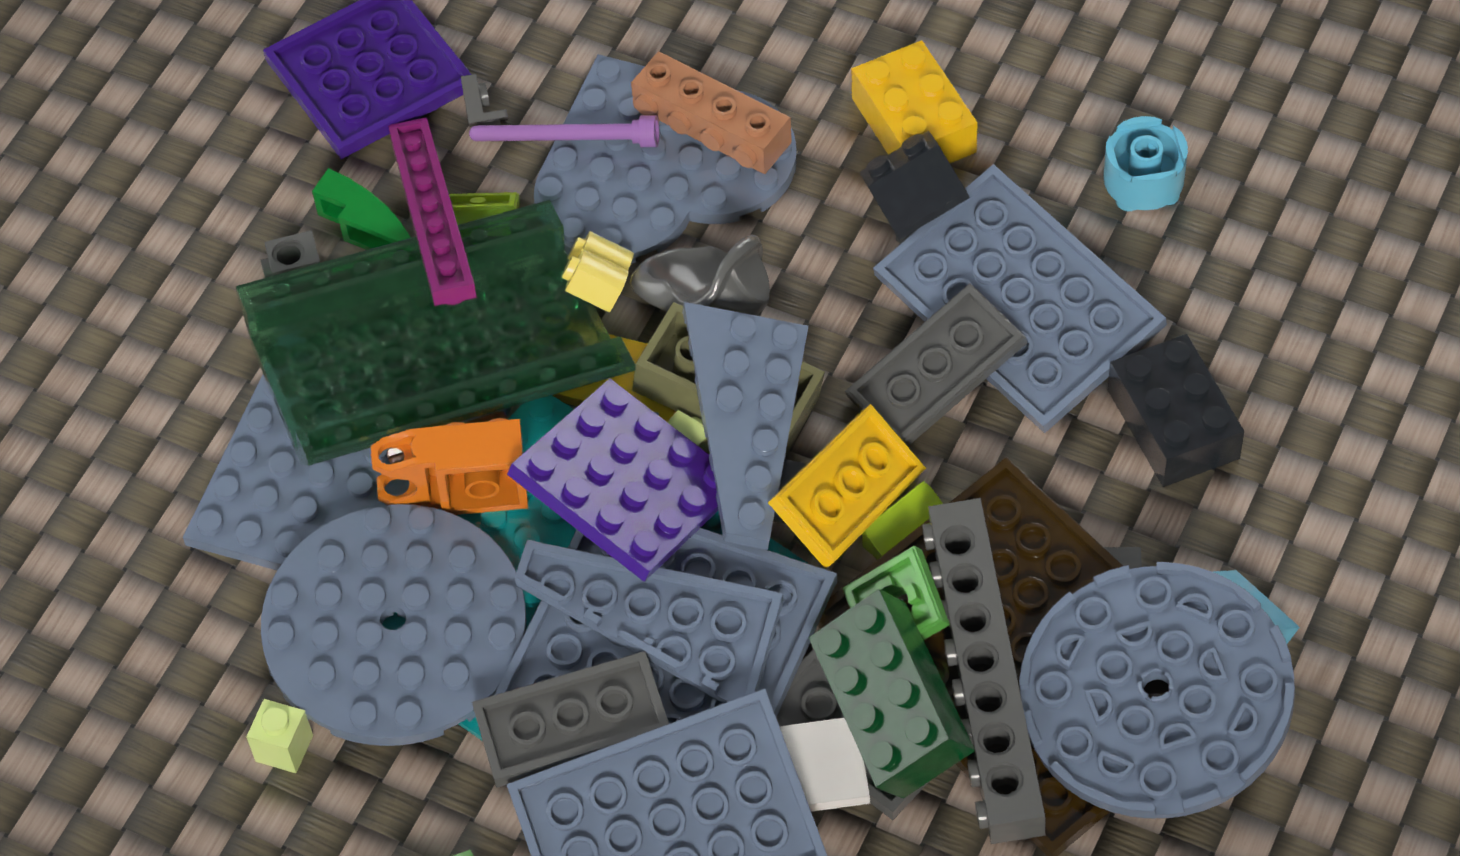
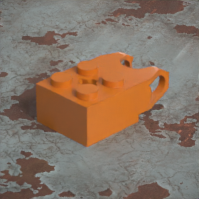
[371,418,528,515]

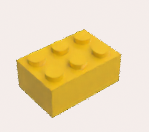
[851,40,978,163]

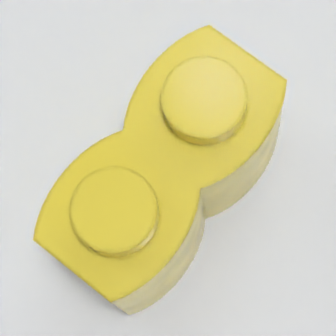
[561,231,634,313]

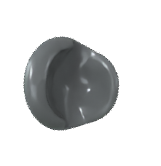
[630,235,770,316]

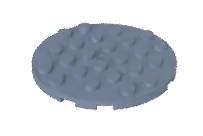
[261,504,527,746]
[1019,562,1295,819]

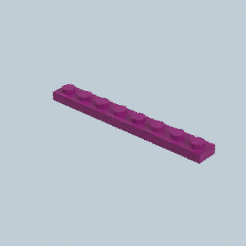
[388,118,476,306]

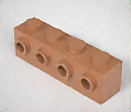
[631,51,792,174]

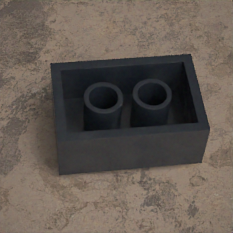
[1108,334,1244,487]

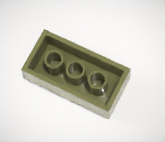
[632,302,825,459]

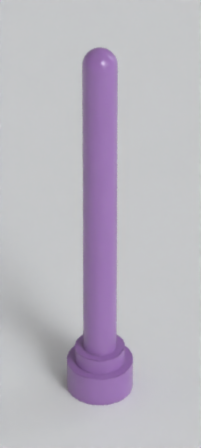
[469,115,660,147]

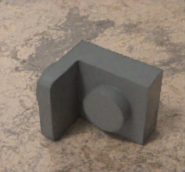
[461,74,508,127]

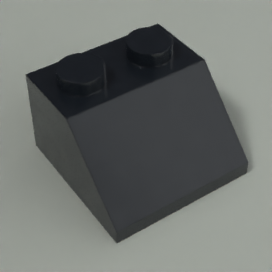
[859,131,970,240]

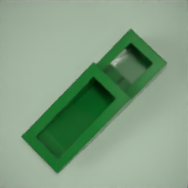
[312,168,417,269]

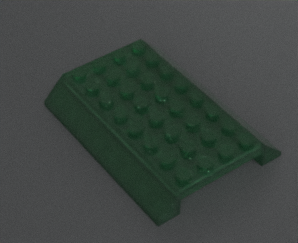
[235,200,636,466]

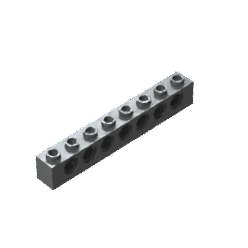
[922,498,1046,844]

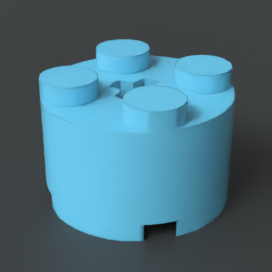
[1103,116,1188,211]

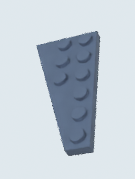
[682,302,808,550]
[515,540,784,703]

